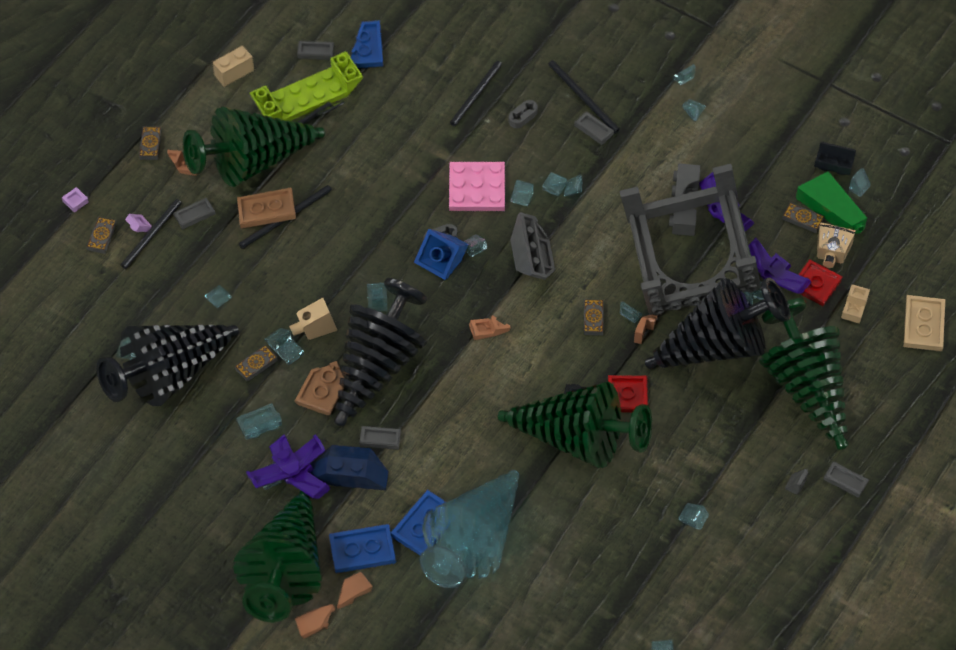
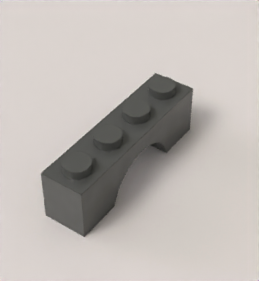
[669,163,700,236]

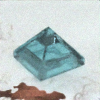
[564,175,582,196]
[205,284,232,308]

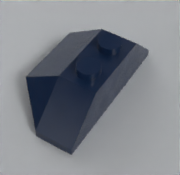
[310,445,389,491]

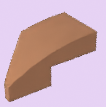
[167,150,197,176]
[634,314,658,344]
[469,315,511,340]
[337,572,373,609]
[295,604,335,639]

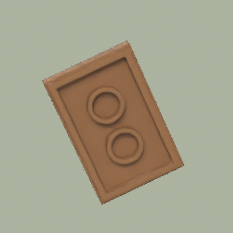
[237,188,296,229]

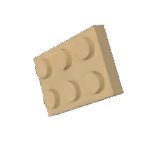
[903,295,945,351]

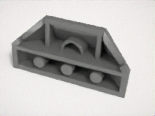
[511,212,555,280]

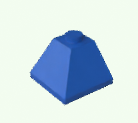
[414,229,469,280]

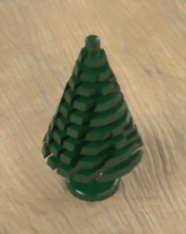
[182,107,325,187]
[759,298,848,450]
[498,382,652,469]
[233,491,322,623]

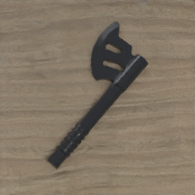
[293,101,345,124]

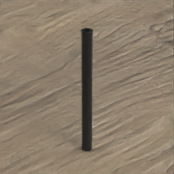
[450,60,502,127]
[120,199,182,269]

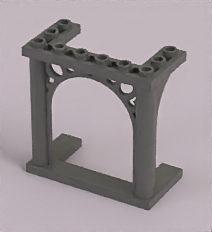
[620,164,761,315]

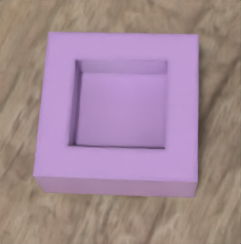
[62,187,89,213]
[125,214,152,232]

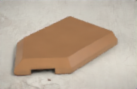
[295,361,344,415]

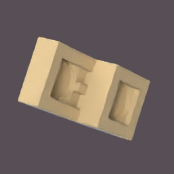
[841,284,870,324]

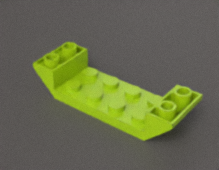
[250,52,363,121]

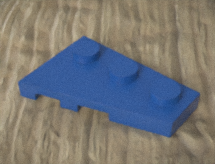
[351,21,383,68]

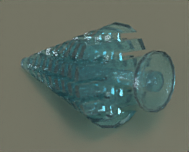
[419,470,520,588]

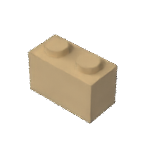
[213,46,254,87]

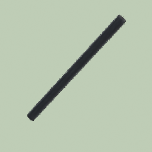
[548,60,620,134]
[238,185,332,249]

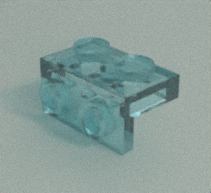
[236,403,282,440]

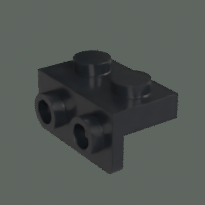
[814,142,856,175]

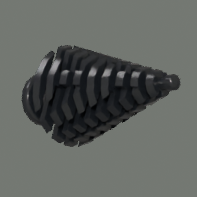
[645,277,791,369]
[334,278,427,427]
[96,325,239,406]

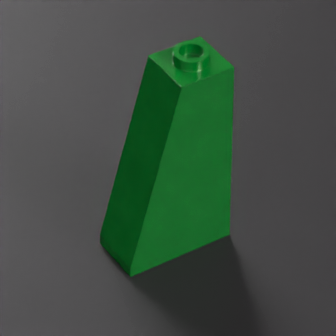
[796,172,867,234]

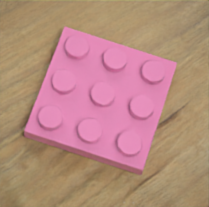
[449,162,505,211]

